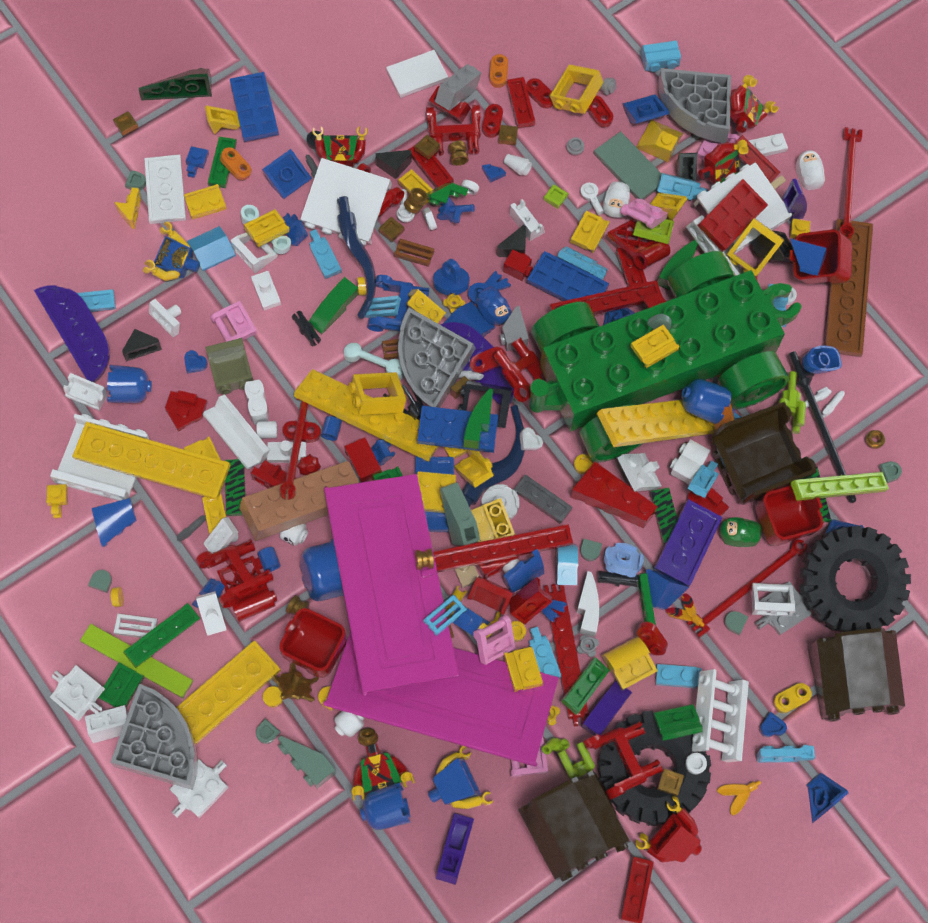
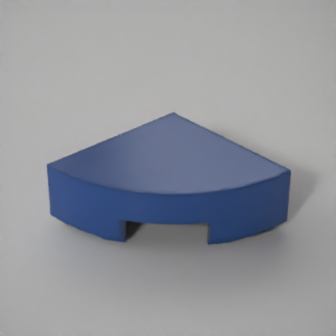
[482,164,506,183]

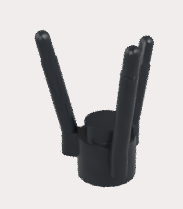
[383,384,424,420]

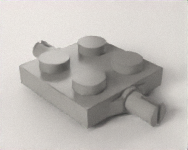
[755,581,812,636]

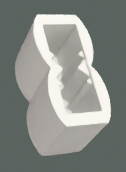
[245,380,269,425]
[670,439,710,485]

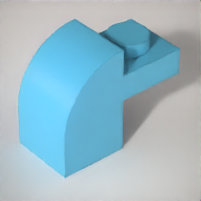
[556,544,578,585]

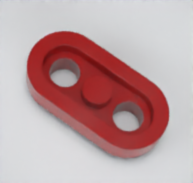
[526,78,553,109]
[587,95,614,127]
[482,104,503,138]
[470,347,507,374]
[282,421,321,443]
[637,622,668,656]

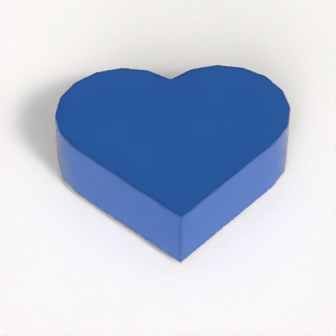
[184,350,208,374]
[760,712,787,738]

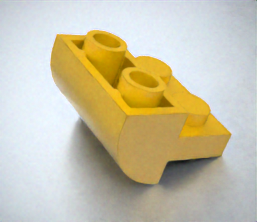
[471,498,515,543]
[601,637,658,690]

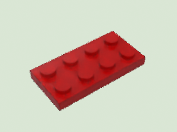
[697,179,768,252]

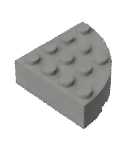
[658,68,731,143]
[398,308,476,408]
[111,684,198,790]

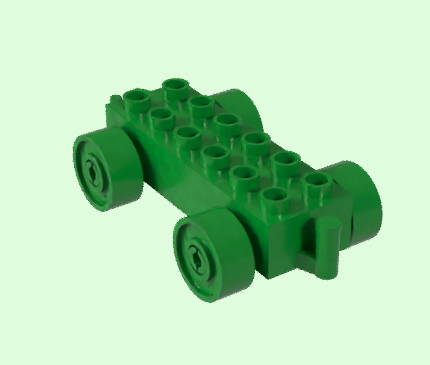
[529,251,802,463]

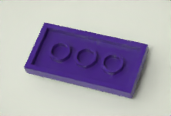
[654,499,723,587]

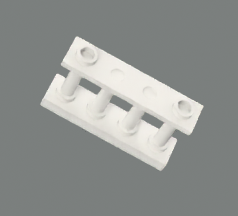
[692,669,749,762]

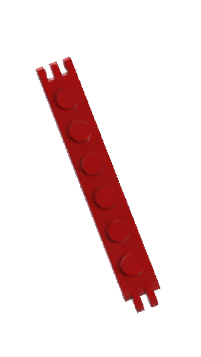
[543,584,589,727]

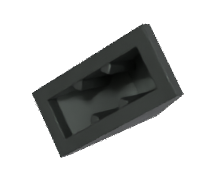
[375,150,412,179]
[676,153,698,181]
[496,224,526,258]
[122,329,162,362]

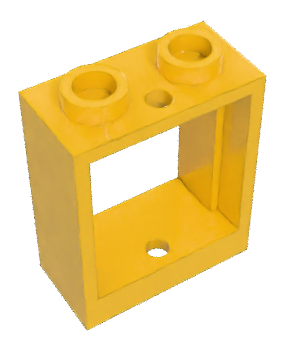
[550,64,604,114]
[727,218,784,276]
[349,372,406,415]

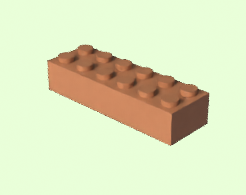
[240,461,360,541]

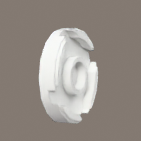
[481,484,520,520]

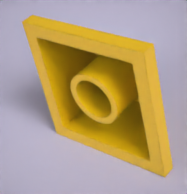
[636,119,683,162]

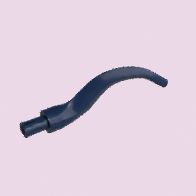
[337,196,376,319]
[462,405,525,507]

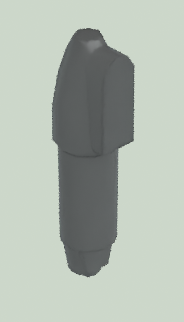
[306,155,318,178]
[177,515,206,542]

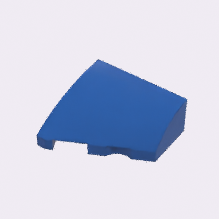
[92,498,137,547]
[503,549,544,592]

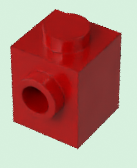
[503,249,533,282]

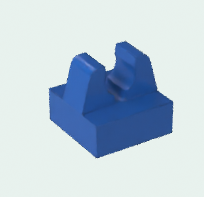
[371,439,395,466]

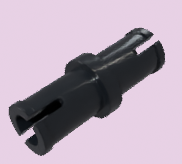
[292,311,321,346]
[598,570,638,587]

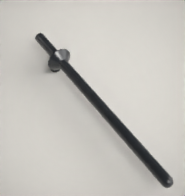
[789,351,856,503]

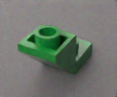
[426,183,468,206]

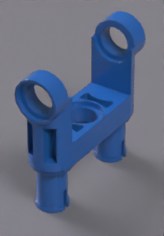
[367,275,430,332]

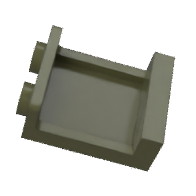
[205,338,253,394]

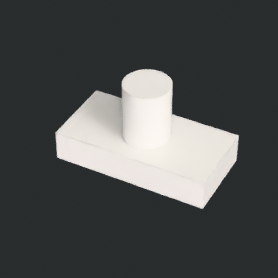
[251,271,281,310]
[149,299,181,337]
[267,440,306,463]
[203,517,238,553]
[196,591,227,636]

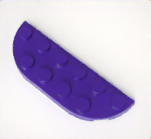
[34,285,110,383]
[441,322,514,405]

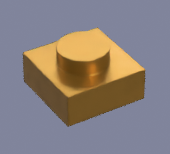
[113,111,138,136]
[498,125,518,145]
[415,134,440,160]
[379,217,405,242]
[450,376,469,400]
[657,769,684,796]

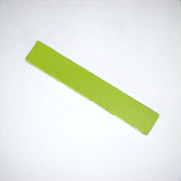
[791,472,889,501]
[80,624,194,699]

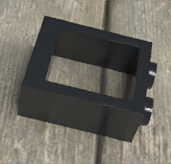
[458,380,512,428]

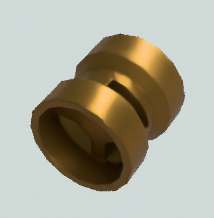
[448,141,469,166]
[404,188,427,213]

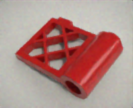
[607,220,671,269]
[217,556,278,622]

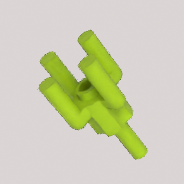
[779,371,806,434]
[558,742,595,779]

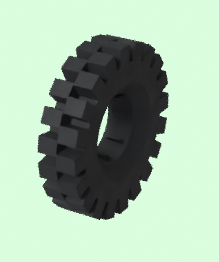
[799,526,911,632]
[598,711,711,826]

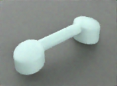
[241,205,291,254]
[343,343,404,380]

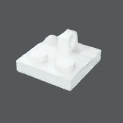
[617,453,662,492]

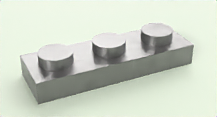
[514,474,572,524]

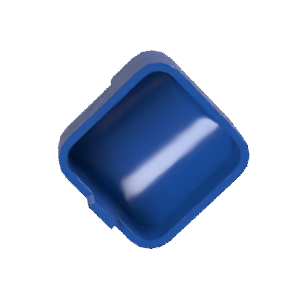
[300,539,344,601]

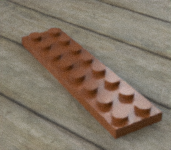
[825,218,873,357]

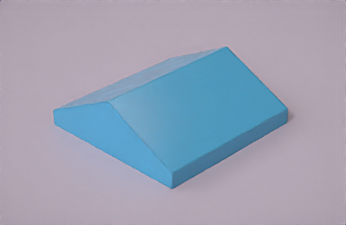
[187,226,236,271]

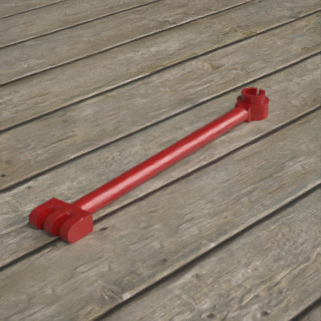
[839,127,863,239]
[280,398,308,500]
[687,539,807,638]

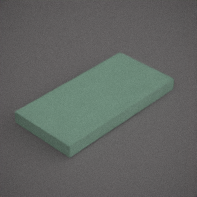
[593,131,662,200]

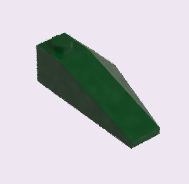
[139,68,212,101]

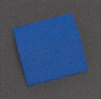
[623,94,669,124]
[262,149,312,199]
[443,301,496,337]

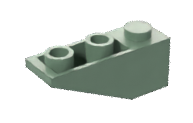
[440,482,480,546]
[278,736,336,789]

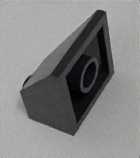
[751,230,794,263]

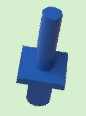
[437,197,475,223]

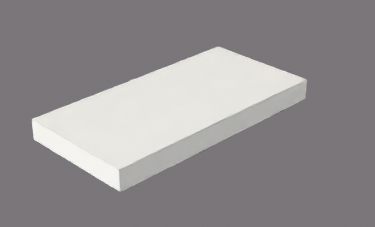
[144,155,186,224]

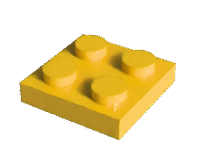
[417,471,456,513]

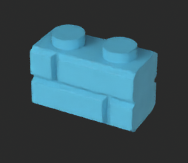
[641,41,681,72]

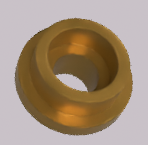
[866,430,885,449]
[358,728,378,747]

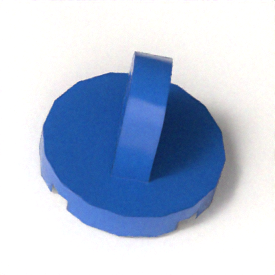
[433,259,470,295]

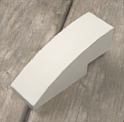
[577,571,599,638]

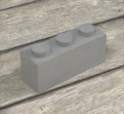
[435,64,482,111]

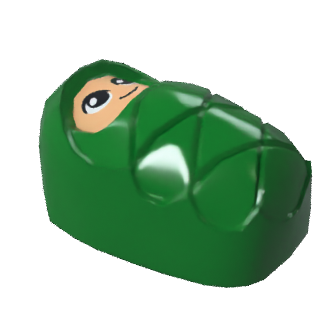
[719,517,761,547]

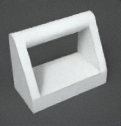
[231,232,278,274]
[752,583,795,617]

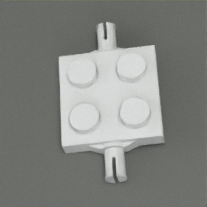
[50,665,105,721]
[169,759,229,818]

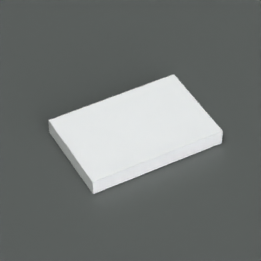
[386,50,448,98]

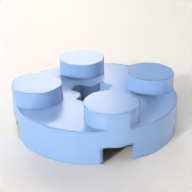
[604,543,644,577]

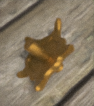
[272,663,319,702]

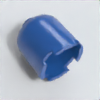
[107,365,152,403]
[681,379,731,424]
[360,782,411,830]

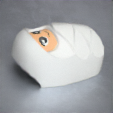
[795,150,825,190]
[602,182,630,218]

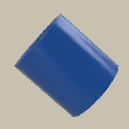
[321,416,342,441]
[258,547,281,572]

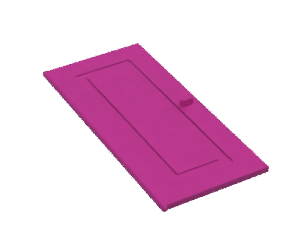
[324,474,459,695]
[323,631,559,767]

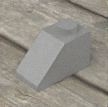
[499,306,529,351]

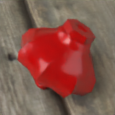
[297,454,321,476]

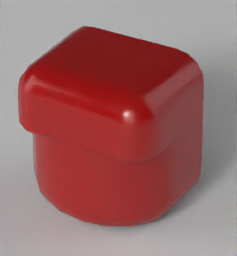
[790,229,852,284]
[755,486,823,546]
[279,608,347,678]

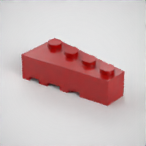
[570,462,658,528]

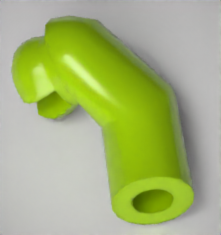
[542,738,570,755]

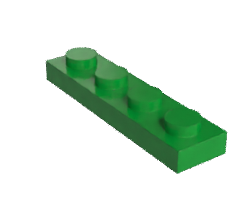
[123,603,200,668]

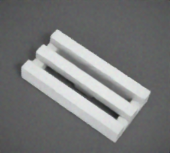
[114,614,158,638]

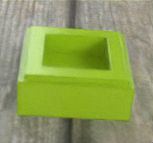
[543,184,569,209]

